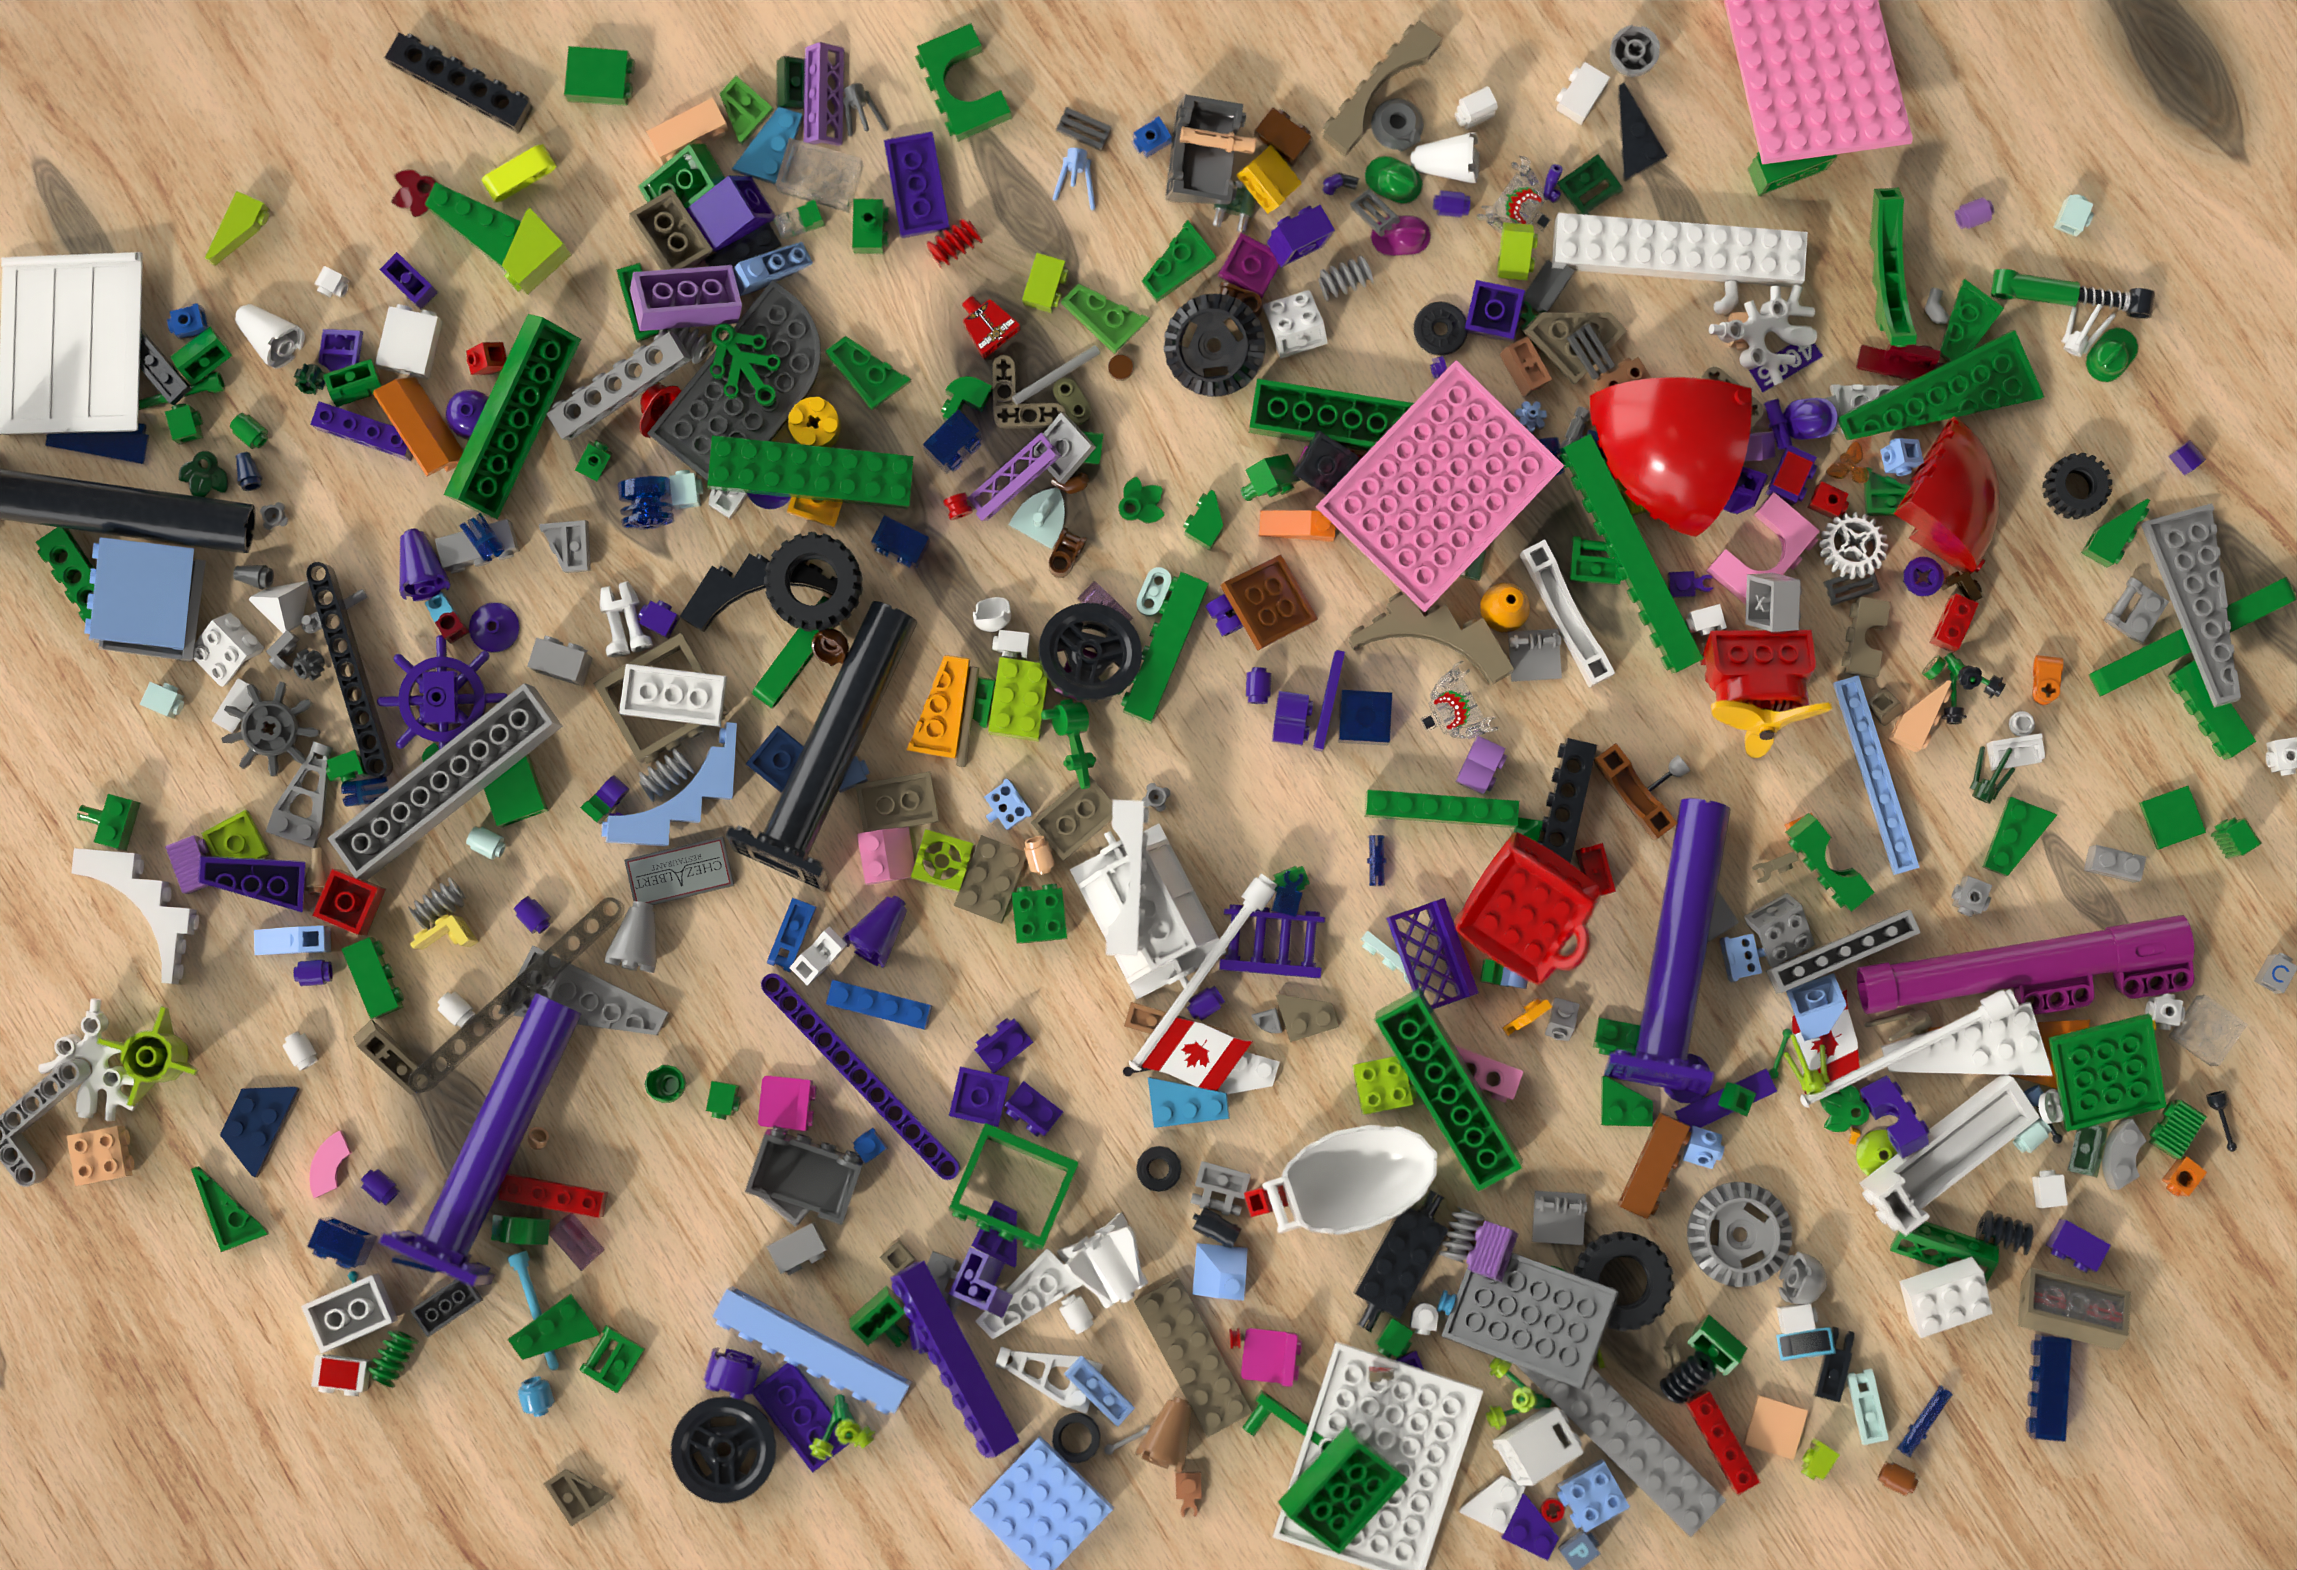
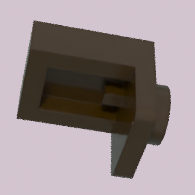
[1941,571,1983,602]

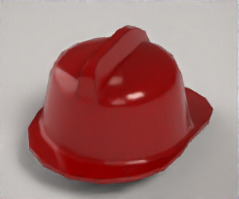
[640,382,681,438]

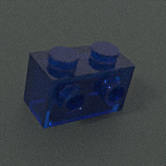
[871,515,931,568]

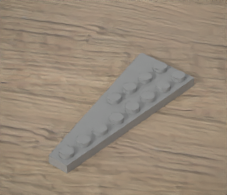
[2141,503,2241,707]

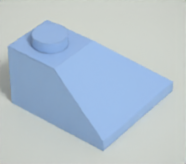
[1786,973,1846,1041]
[1192,1243,1248,1300]

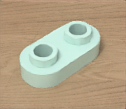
[1136,567,1171,616]

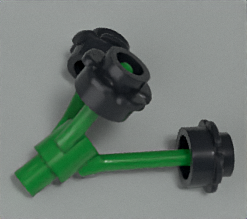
[1942,653,2006,725]

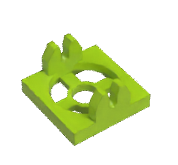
[911,829,974,892]

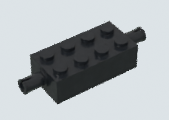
[1353,1190,1448,1332]

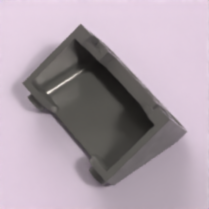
[1165,94,1246,204]

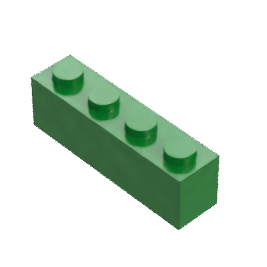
[2168,659,2257,760]

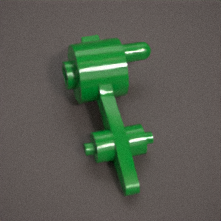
[1041,699,1096,789]

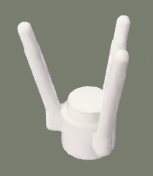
[2062,304,2116,357]

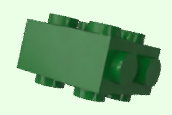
[1012,884,1068,944]

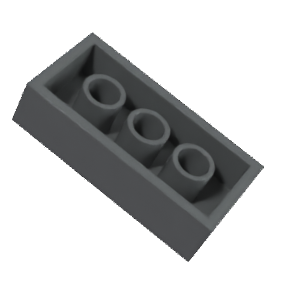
[410,1279,483,1337]

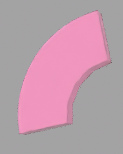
[309,1130,352,1198]

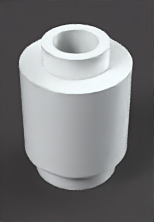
[438,992,476,1029]
[282,1031,318,1071]
[1059,1294,1094,1334]

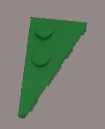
[191,1166,269,1252]

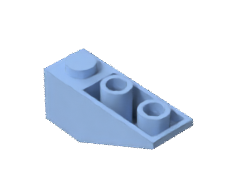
[733,242,813,296]
[254,926,331,955]

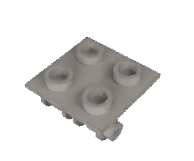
[1508,629,1562,682]
[1532,1191,1587,1245]

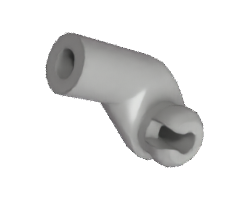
[1925,288,1949,325]

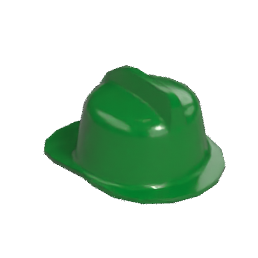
[1365,156,1423,204]
[2086,328,2138,382]

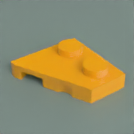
[1502,998,1552,1036]

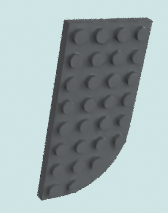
[647,280,821,496]

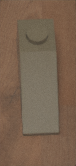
[353,1019,429,1095]

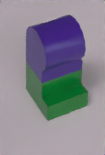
[580,775,629,825]

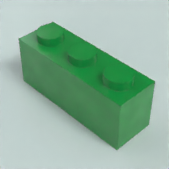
[342,937,404,1019]

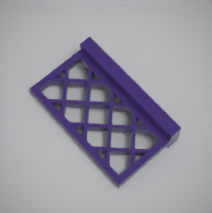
[1386,898,1479,1009]

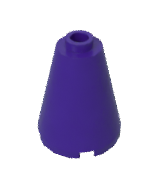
[399,528,450,601]
[842,895,907,968]

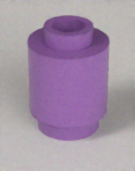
[1954,197,1994,229]

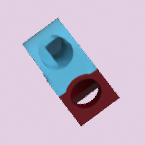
[425,592,469,644]

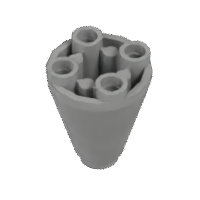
[604,901,657,973]

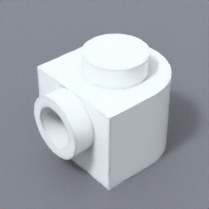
[315,266,350,298]
[1410,1302,1438,1335]

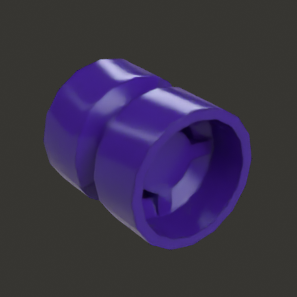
[1205,594,1244,637]

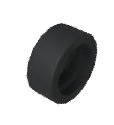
[1052,1413,1101,1463]

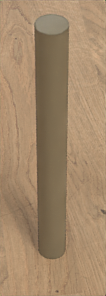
[956,666,979,767]

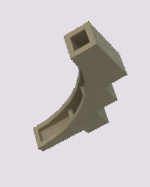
[1348,592,1514,685]

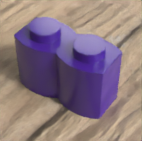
[1272,691,1313,746]

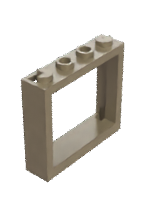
[593,633,728,764]

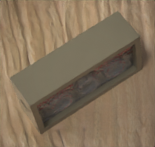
[2018,1268,2131,1350]

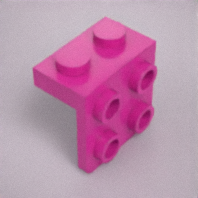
[758,1076,817,1131]
[1241,1328,1302,1387]

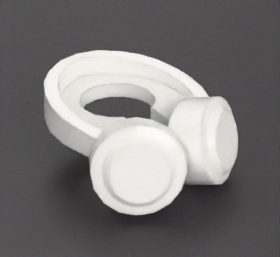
[2039,1089,2064,1124]

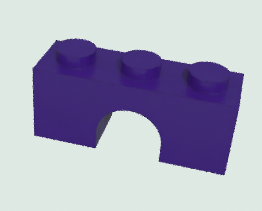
[1860,1075,1930,1159]

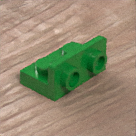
[1593,1018,1640,1057]

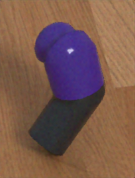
[1322,173,1359,195]

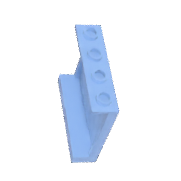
[84,537,194,650]

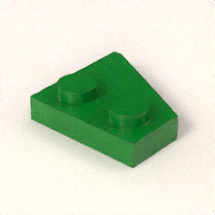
[1601,1076,1653,1127]

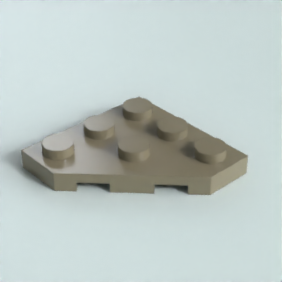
[1523,313,1627,384]

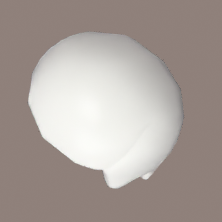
[973,597,1011,632]

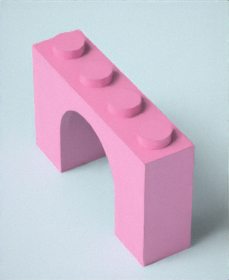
[1706,493,1820,605]

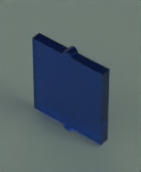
[392,1255,442,1273]

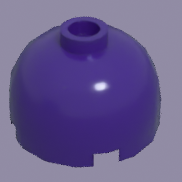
[446,390,489,440]

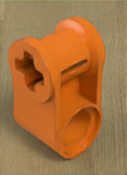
[2032,655,2063,705]

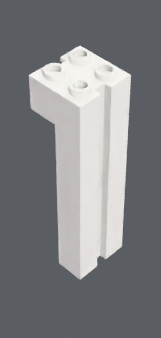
[1859,1074,2040,1236]

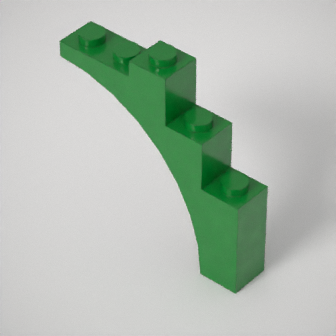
[1869,188,1917,347]

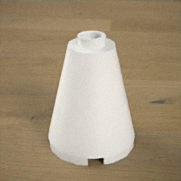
[1411,132,1479,183]
[235,304,305,369]

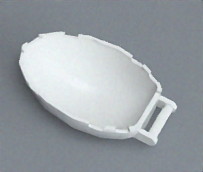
[1262,1125,1437,1235]

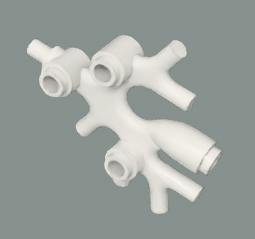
[1709,285,1817,385]
[38,998,138,1121]

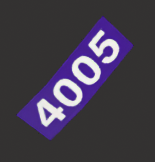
[1749,343,1823,392]

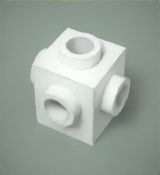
[2266,737,2297,776]
[2145,993,2185,1030]

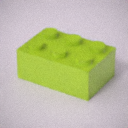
[988,657,1049,742]

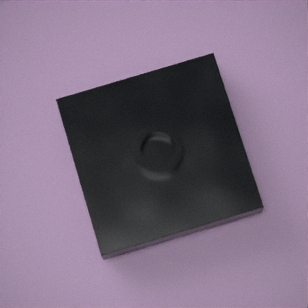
[1292,431,1360,496]

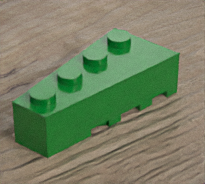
[425,182,521,273]

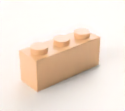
[646,97,729,164]

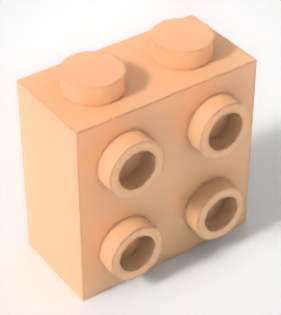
[67,1126,135,1186]

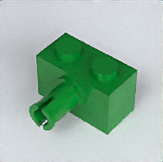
[852,199,889,254]
[1241,454,1301,501]
[77,794,141,851]
[849,1285,909,1348]

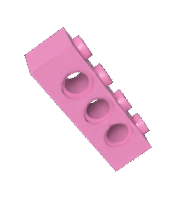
[1455,1046,1524,1103]

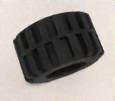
[2042,453,2113,520]

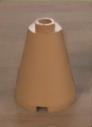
[1135,1397,1192,1472]

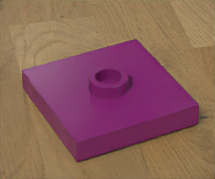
[1218,232,1279,299]

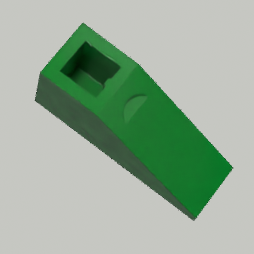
[2081,498,2150,568]

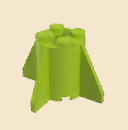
[97,1007,198,1106]

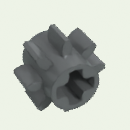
[293,648,325,681]

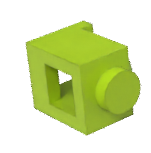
[1801,1438,1840,1481]

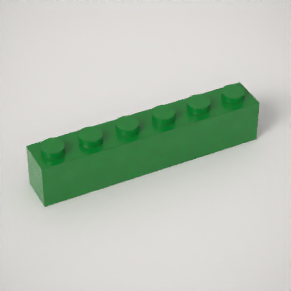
[1121,572,1209,724]
[1364,790,1519,828]

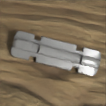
[1560,407,1590,449]

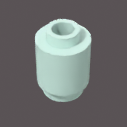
[466,826,506,860]
[2013,1117,2052,1153]

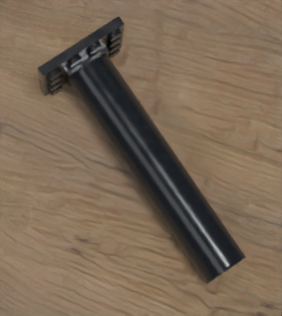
[0,469,256,553]
[726,601,917,892]

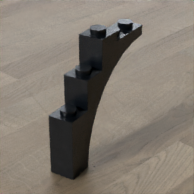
[680,553,837,632]

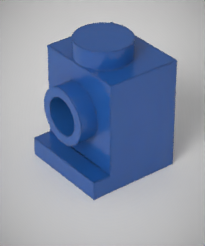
[1132,116,1172,158]
[167,303,208,339]
[853,1128,888,1164]

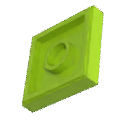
[201,810,270,859]

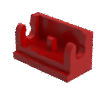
[1575,843,1616,896]

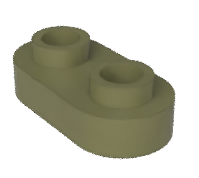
[1053,377,1091,425]

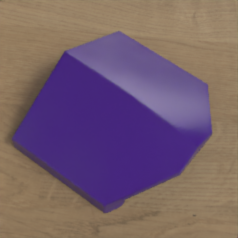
[318,329,363,372]
[1723,466,1768,514]

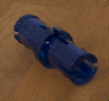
[1367,835,1387,886]

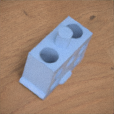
[984,779,1033,830]
[1720,934,1766,982]

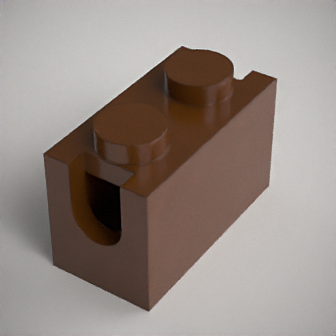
[1254,107,1312,166]

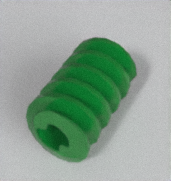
[367,1330,419,1388]

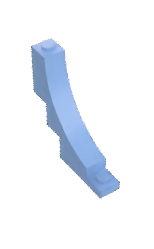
[601,722,737,846]

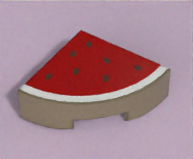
[1368,1367,1395,1382]

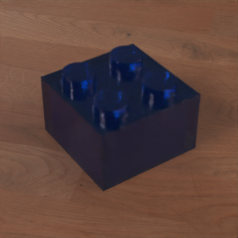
[922,409,982,474]
[1338,690,1392,746]
[307,1217,377,1269]

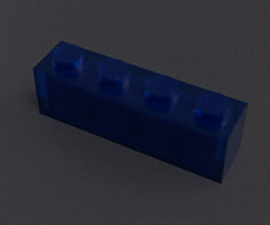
[2026,1334,2072,1442]

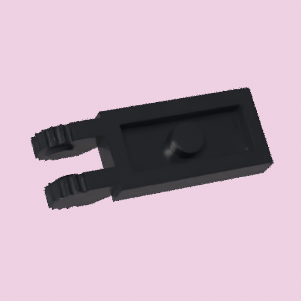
[1814,1326,1855,1403]

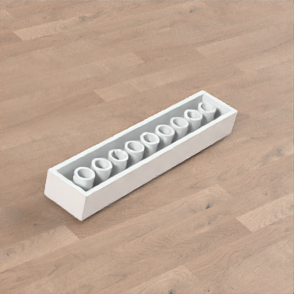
[1552,213,1808,287]

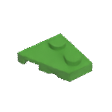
[719,76,774,145]

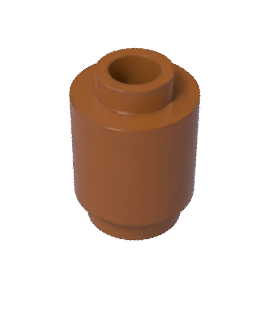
[1878,1462,1918,1496]

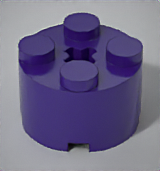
[703,1348,762,1400]

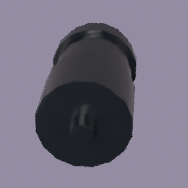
[1192,1207,1242,1248]

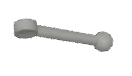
[1104,1425,1151,1455]

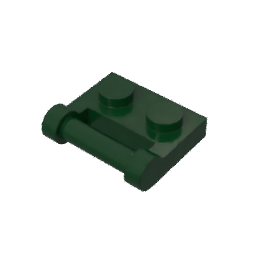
[1557,154,1623,215]

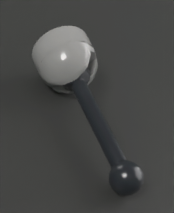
[1647,755,1691,792]

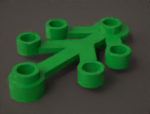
[710,323,781,406]

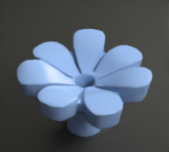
[1514,401,1547,433]

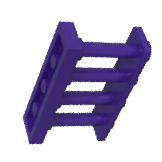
[1219,904,1325,979]

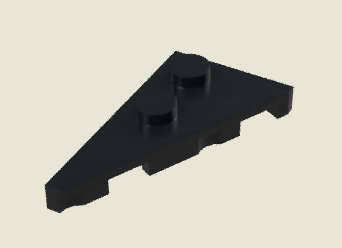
[1618,83,1667,181]

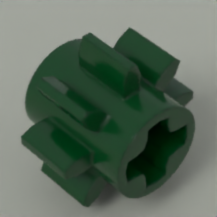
[294,363,326,395]

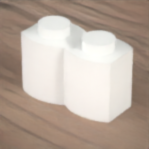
[1455,86,1497,130]

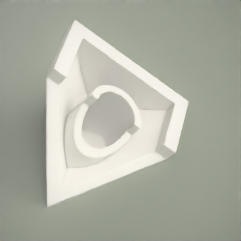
[249,581,309,633]

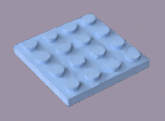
[970,1436,1114,1570]

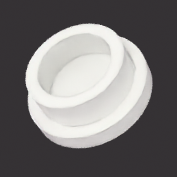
[2009,711,2035,737]

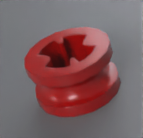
[1540,1498,1565,1523]

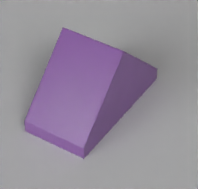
[1744,432,1775,461]

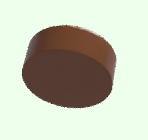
[1108,355,1133,381]

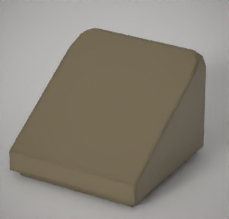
[1867,687,1903,726]

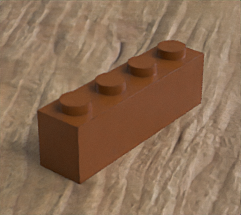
[1618,1112,1692,1220]

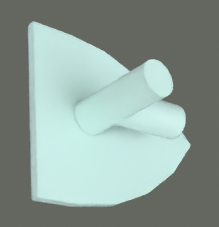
[1009,488,1065,549]

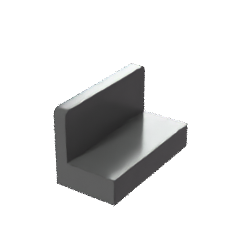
[1524,260,1575,313]

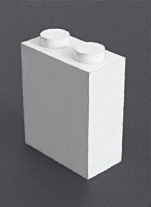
[375,304,443,379]

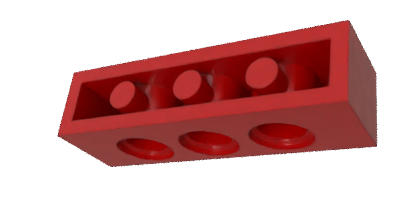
[498,1174,608,1218]
[1685,1389,1761,1495]

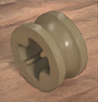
[1663,1344,1681,1369]

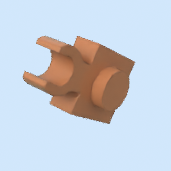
[1175,1472,1202,1517]

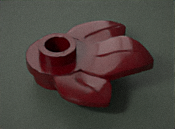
[391,170,437,217]

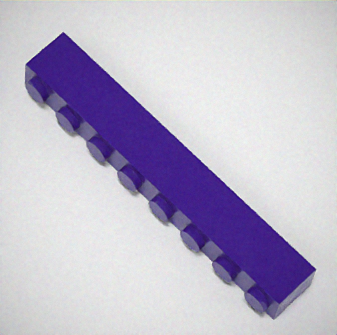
[890,1261,1020,1458]

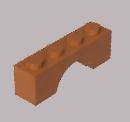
[1594,743,1678,841]

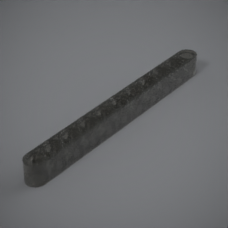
[408,897,625,1093]

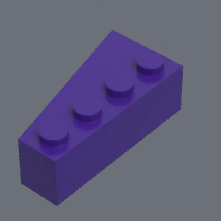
[198,856,305,913]

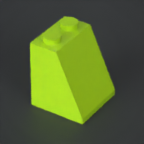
[502,208,571,295]

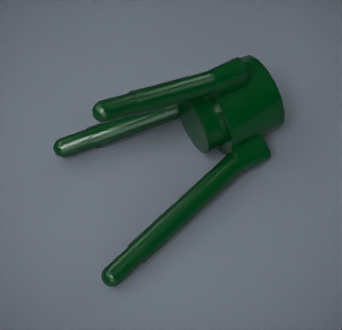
[1970,746,2015,804]

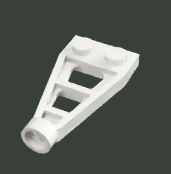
[995,1347,1103,1414]

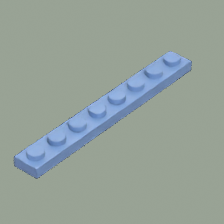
[1833,675,1920,875]

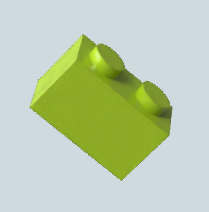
[1497,222,1538,281]
[1022,253,1069,313]

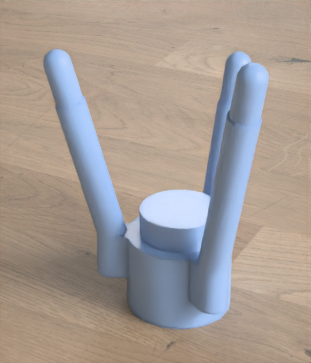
[1053,148,1095,210]

